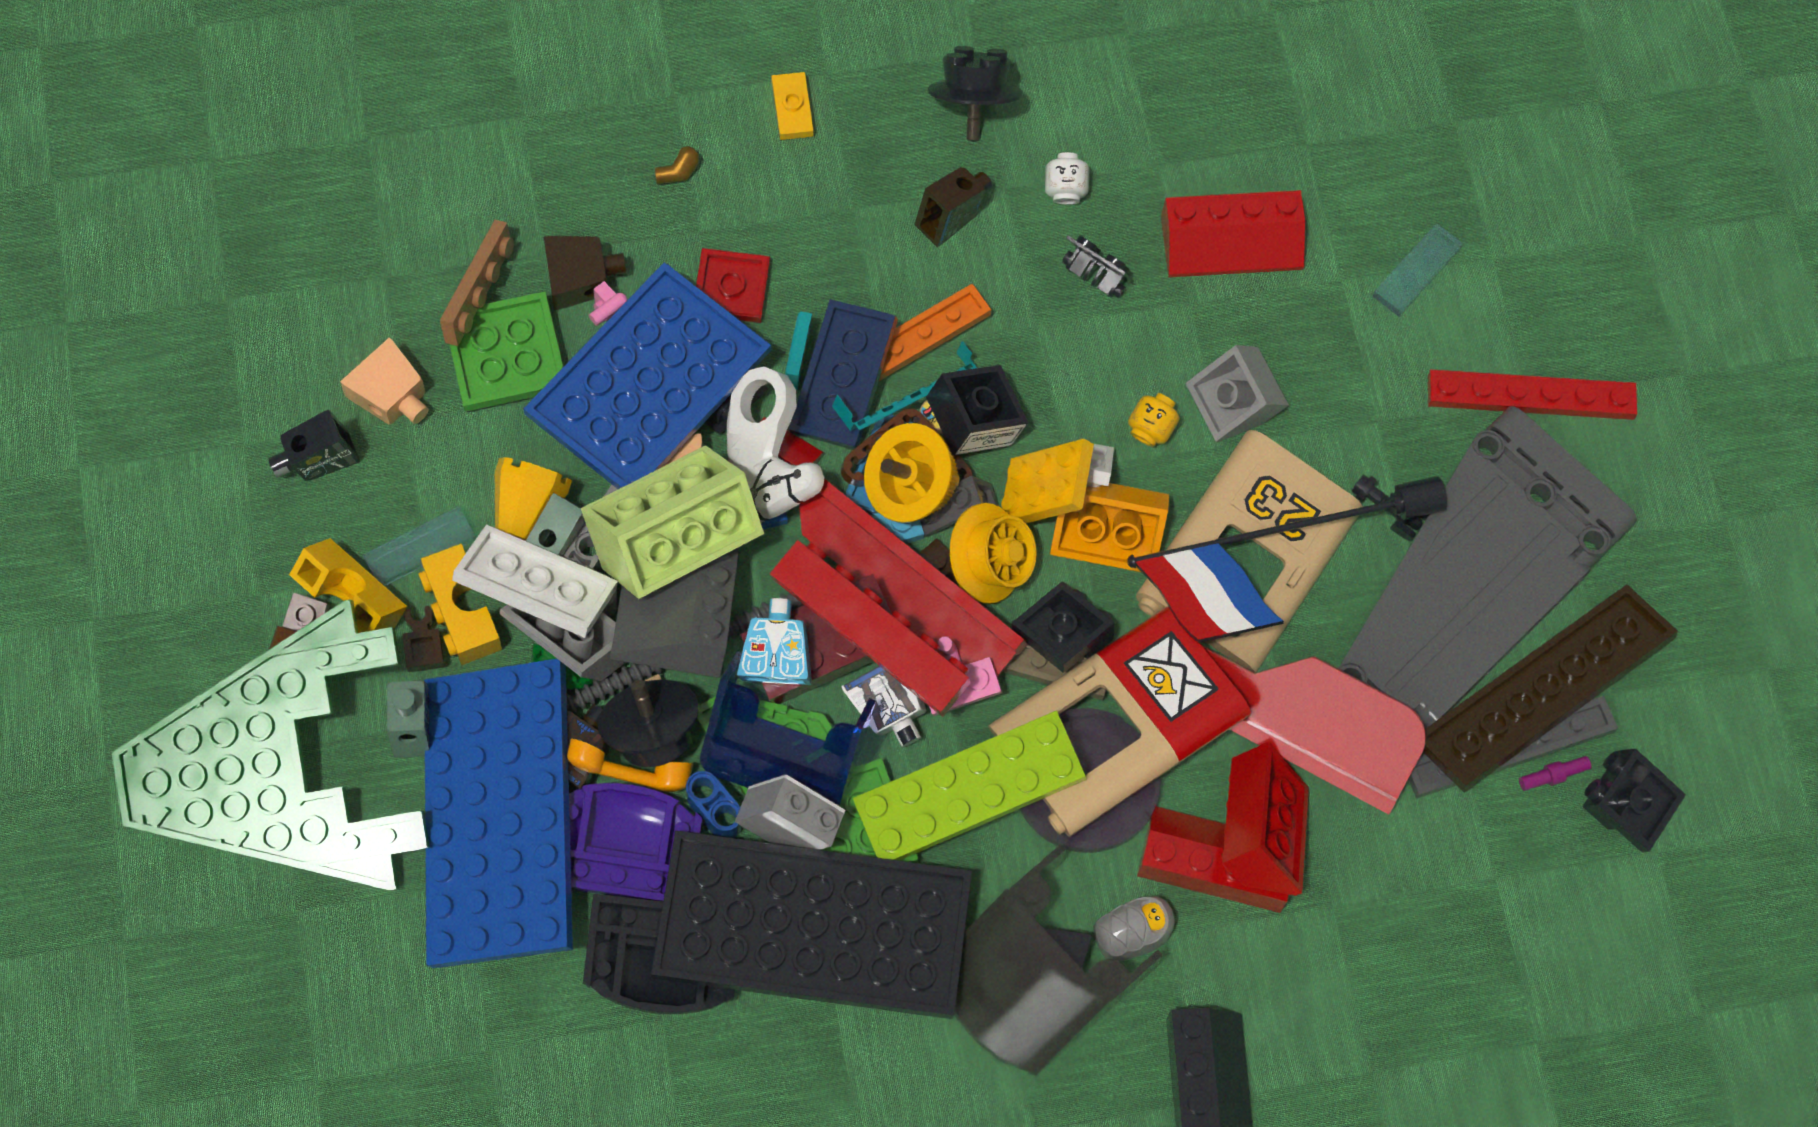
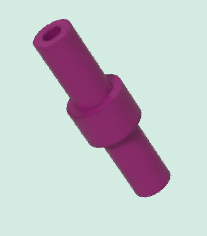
[1519,756,1591,791]

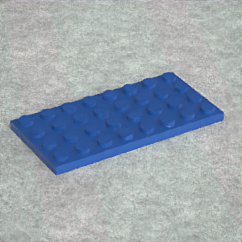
[424,659,573,968]

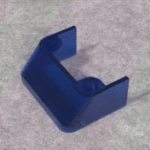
[700,651,876,806]

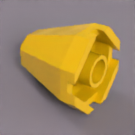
[495,457,572,541]

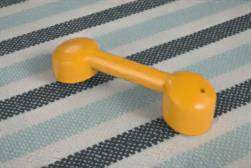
[567,739,694,792]

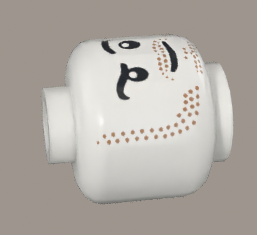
[1045,152,1089,205]

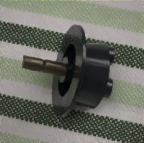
[928,46,1023,140]

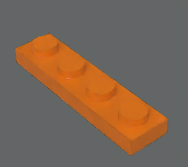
[879,284,991,381]

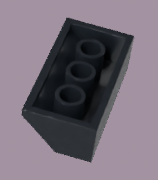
[1166,1008,1252,1127]

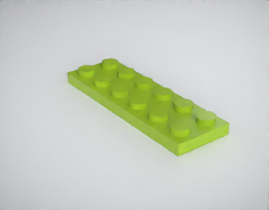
[853,710,1087,861]

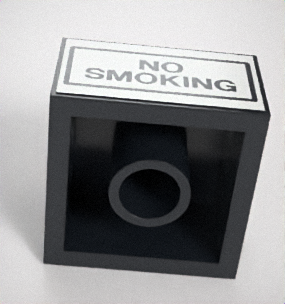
[926,365,1029,455]

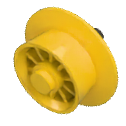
[950,503,1036,603]

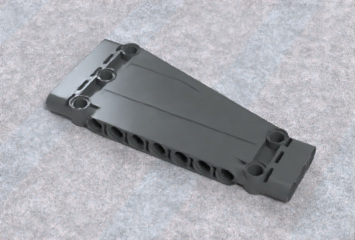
[1338,406,1637,729]

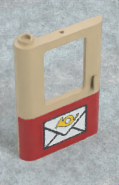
[988,606,1251,837]

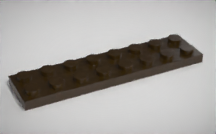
[1423,584,1678,793]

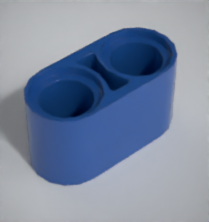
[686,771,742,838]

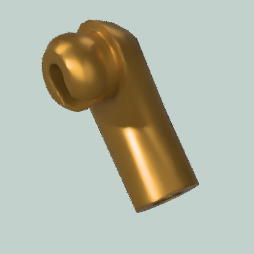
[655,146,699,184]

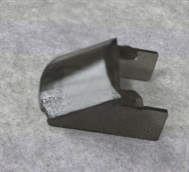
[954,845,1163,1076]

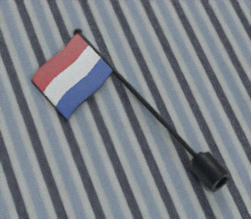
[1127,476,1447,643]

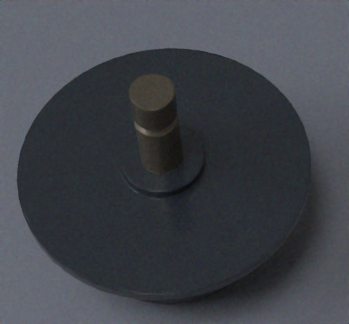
[598,679,699,767]

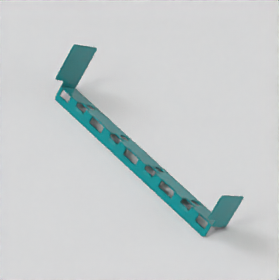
[832,341,977,431]

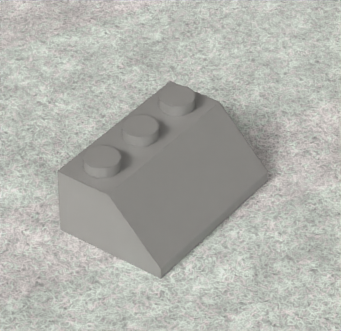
[500,605,625,681]

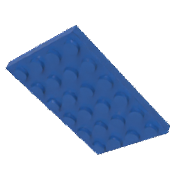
[523,262,771,489]

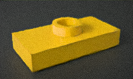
[771,72,813,140]

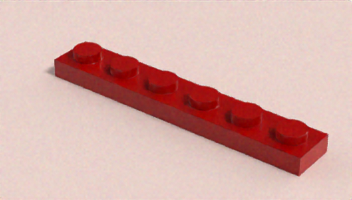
[1428,369,1637,420]

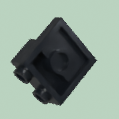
[1012,581,1114,673]
[1582,748,1686,852]

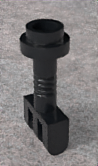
[1351,474,1429,541]

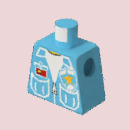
[737,598,812,685]

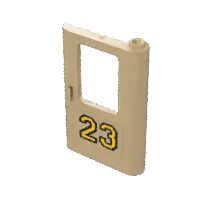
[1136,430,1363,673]

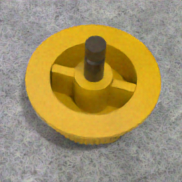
[864,423,959,523]

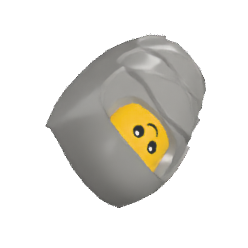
[1093,896,1175,962]

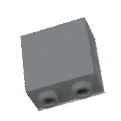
[735,774,845,850]

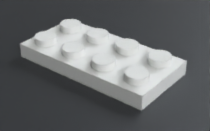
[452,524,618,638]

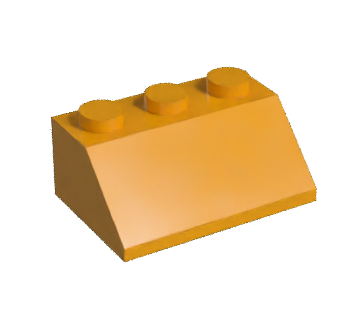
[1050,483,1169,572]

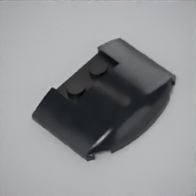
[583,894,735,1014]

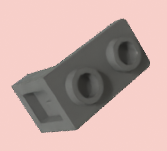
[920,475,998,537]

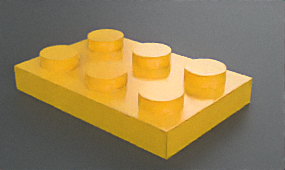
[1001,438,1094,523]

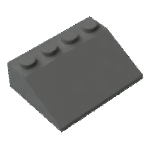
[610,547,739,678]

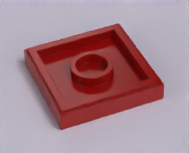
[696,248,770,323]

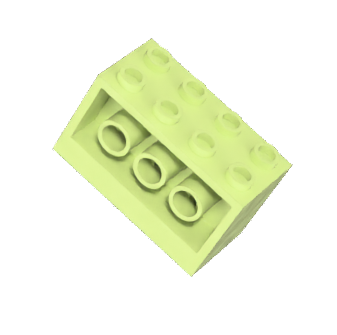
[581,445,764,599]

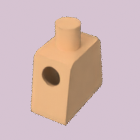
[340,338,429,424]

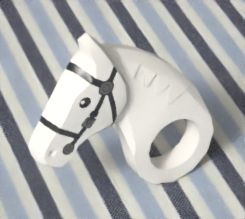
[727,366,824,522]

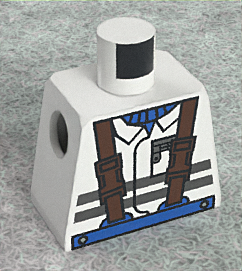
[841,666,926,747]

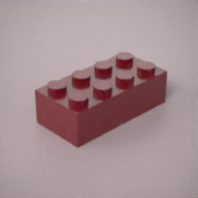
[740,574,892,704]

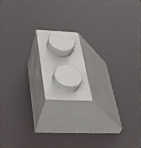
[1185,345,1289,442]

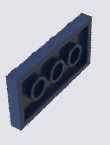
[789,299,898,449]

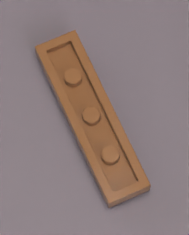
[440,220,514,346]

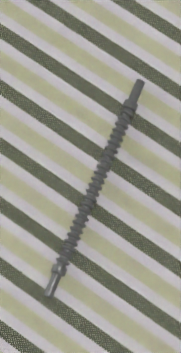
[566,592,803,714]

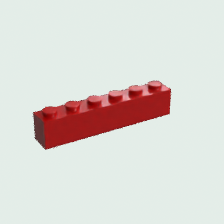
[769,540,971,717]

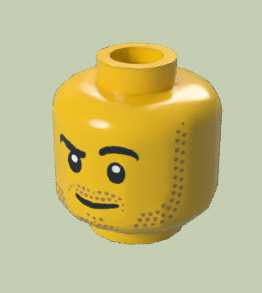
[1128,393,1180,447]

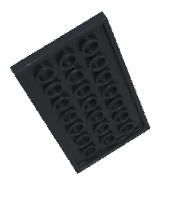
[651,830,972,1019]

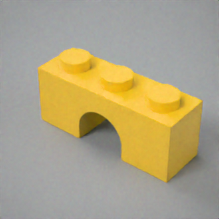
[289,538,407,633]
[418,543,502,666]

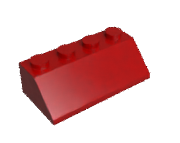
[1161,190,1305,278]
[1221,742,1309,896]
[1137,806,1289,913]

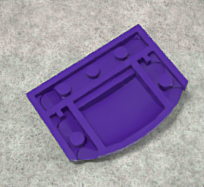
[569,783,702,901]

